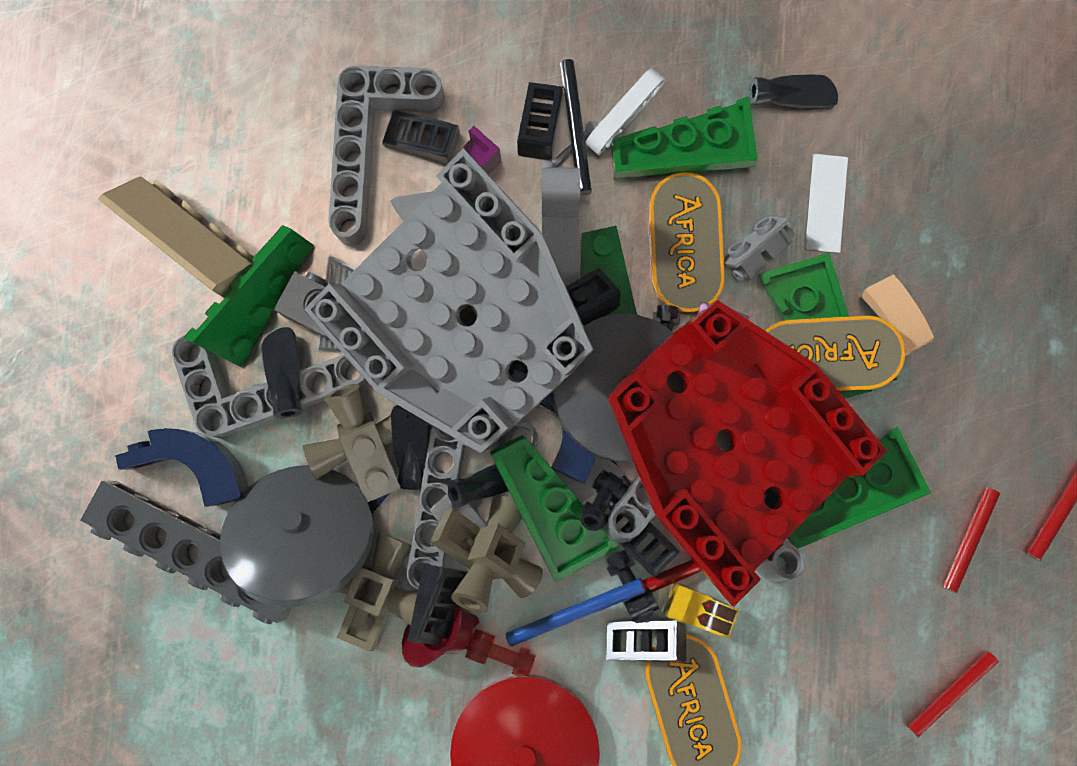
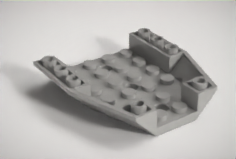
[304,148,594,453]

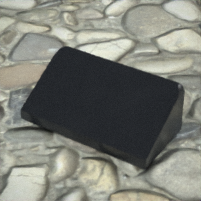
[566,268,621,326]

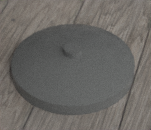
[551,314,683,462]
[220,465,374,607]

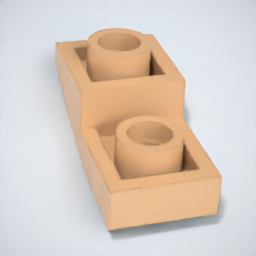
[862,274,934,356]

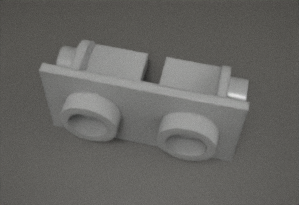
[724,216,795,283]

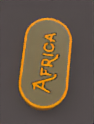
[649,172,725,314]
[765,316,905,391]
[644,633,742,766]

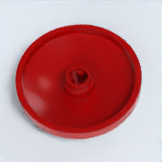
[450,674,600,766]

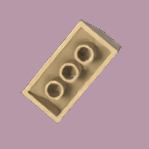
[98,176,254,298]

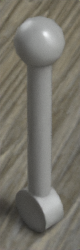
[542,121,598,168]

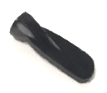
[750,74,838,108]
[261,327,302,419]
[391,405,428,490]
[448,464,508,508]

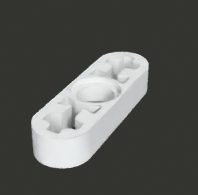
[585,68,666,156]

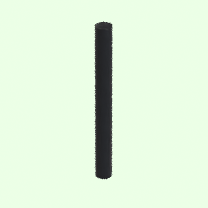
[560,59,592,196]

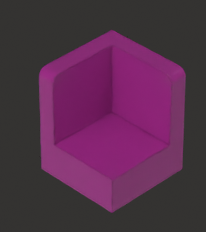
[451,126,502,175]

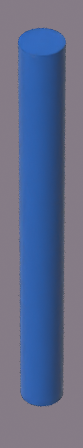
[506,578,646,647]

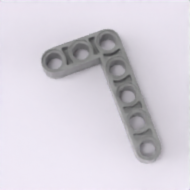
[328,65,445,245]
[541,168,580,286]
[172,336,369,438]
[407,421,538,589]
[603,476,805,583]

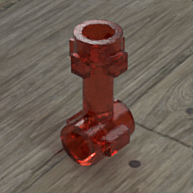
[465,628,536,677]

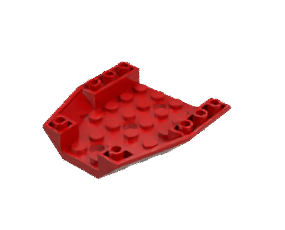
[607,300,887,607]

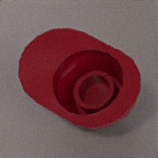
[402,601,480,668]

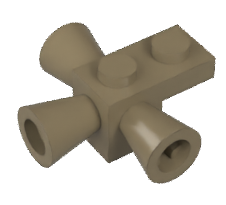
[303,384,401,502]
[430,496,543,613]
[337,532,417,652]

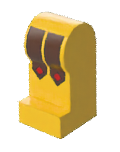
[663,582,740,638]

